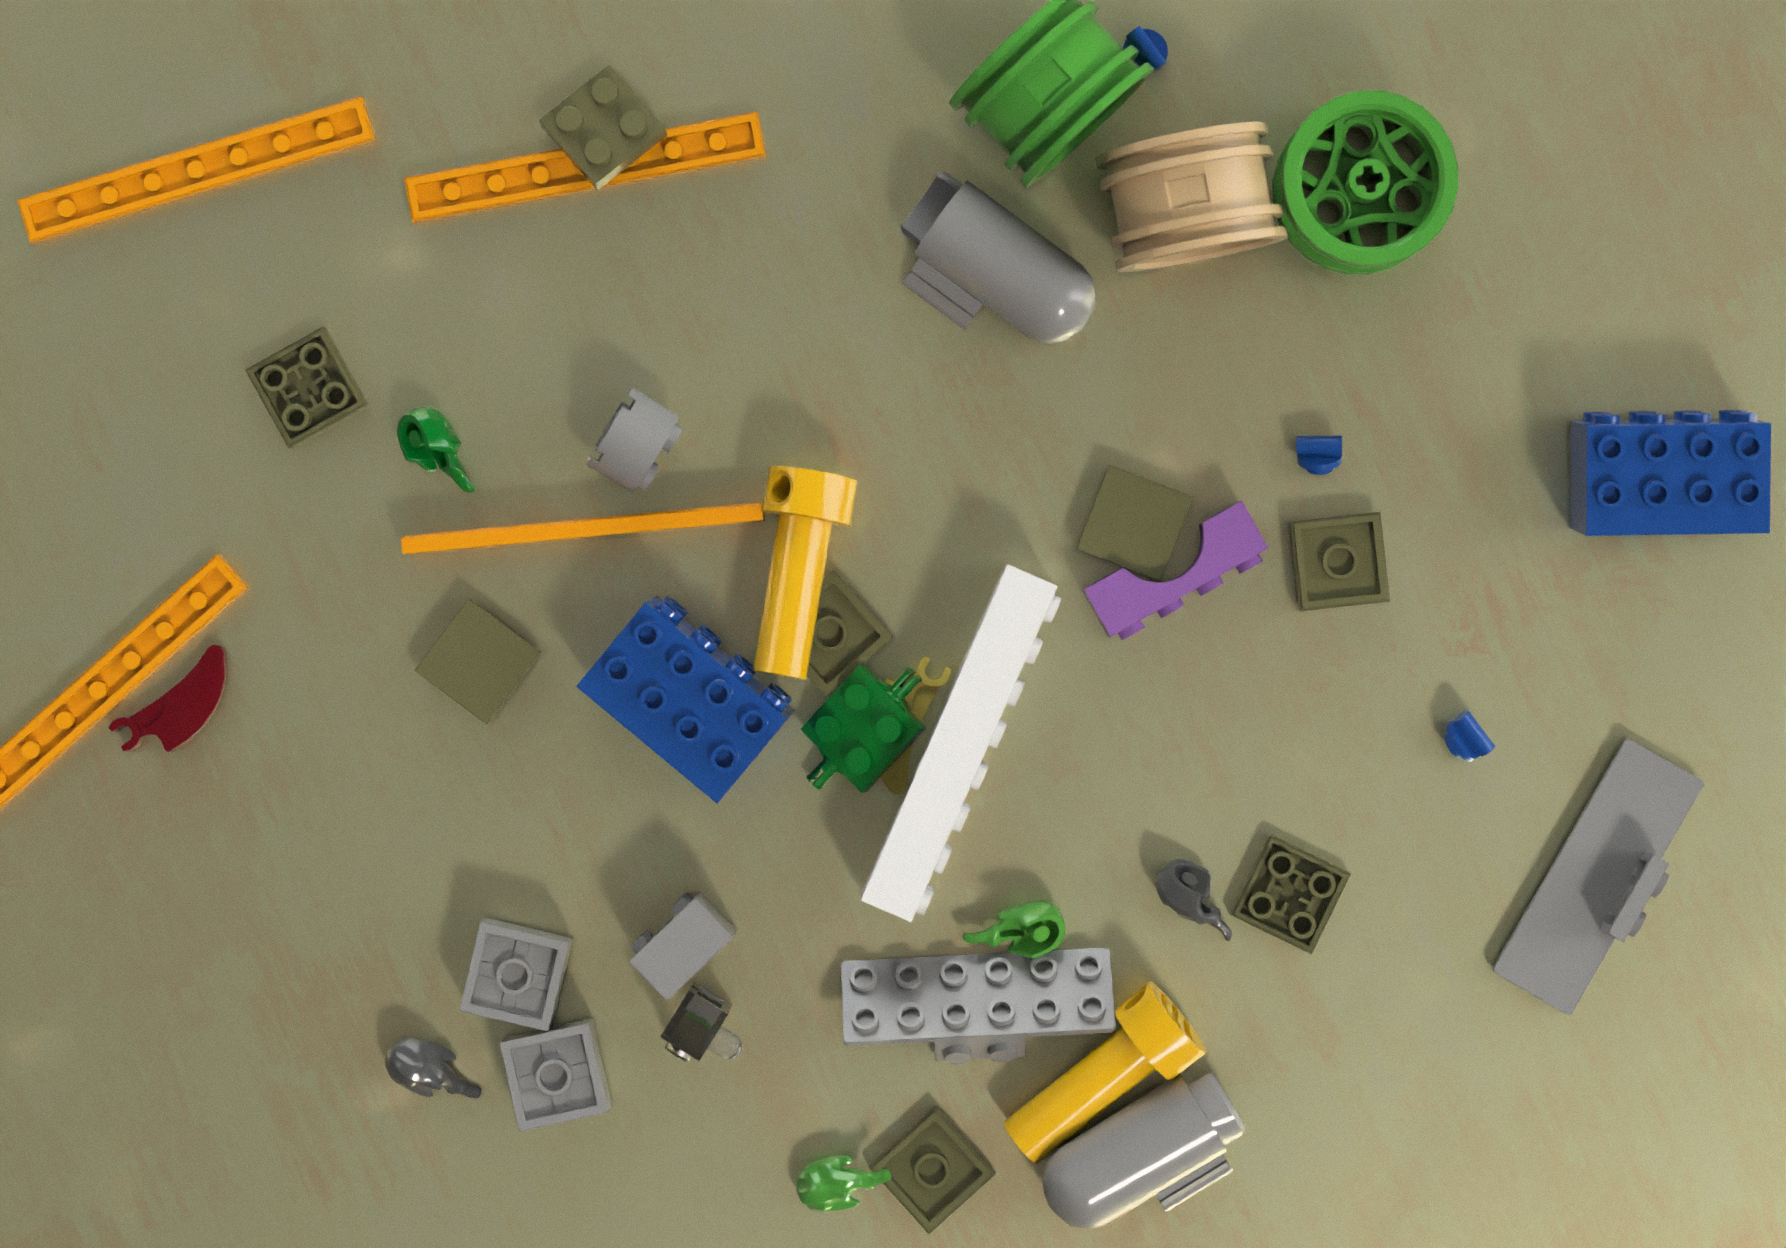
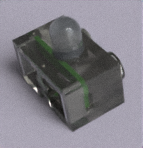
[661,982,743,1062]

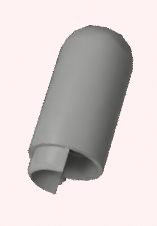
[901,171,1096,344]
[1042,1074,1246,1229]

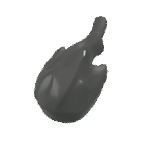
[1156,859,1232,941]
[385,1037,482,1099]

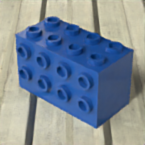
[1570,410,1771,536]
[576,595,795,803]

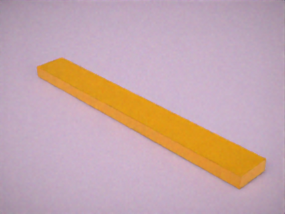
[17,96,376,244]
[404,111,766,224]
[401,502,765,555]
[0,554,250,810]

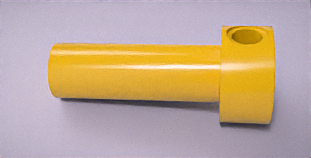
[752,466,858,680]
[1003,981,1207,1164]

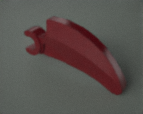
[108,645,228,752]

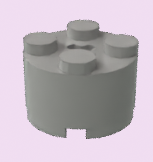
[585,387,683,493]

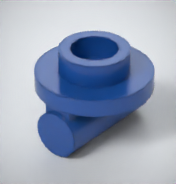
[1123,26,1168,73]
[1296,436,1342,475]
[1444,710,1495,762]

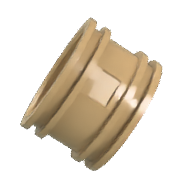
[1095,122,1288,272]

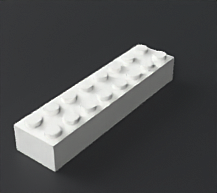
[861,564,1062,922]

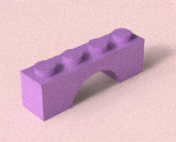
[1082,501,1268,640]

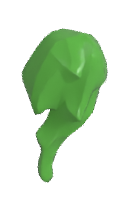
[962,900,1065,958]
[797,1155,891,1212]

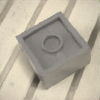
[629,891,737,1001]
[459,918,573,1031]
[500,1018,612,1132]

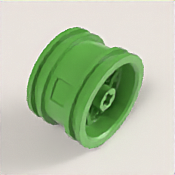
[949,0,1154,188]
[1272,90,1458,275]

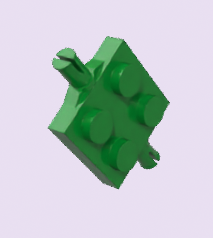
[801,665,926,793]

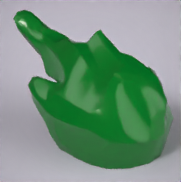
[397,407,475,493]

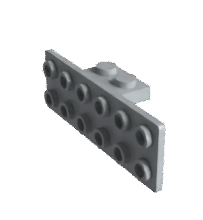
[1492,739,1704,1015]
[841,947,1116,1064]

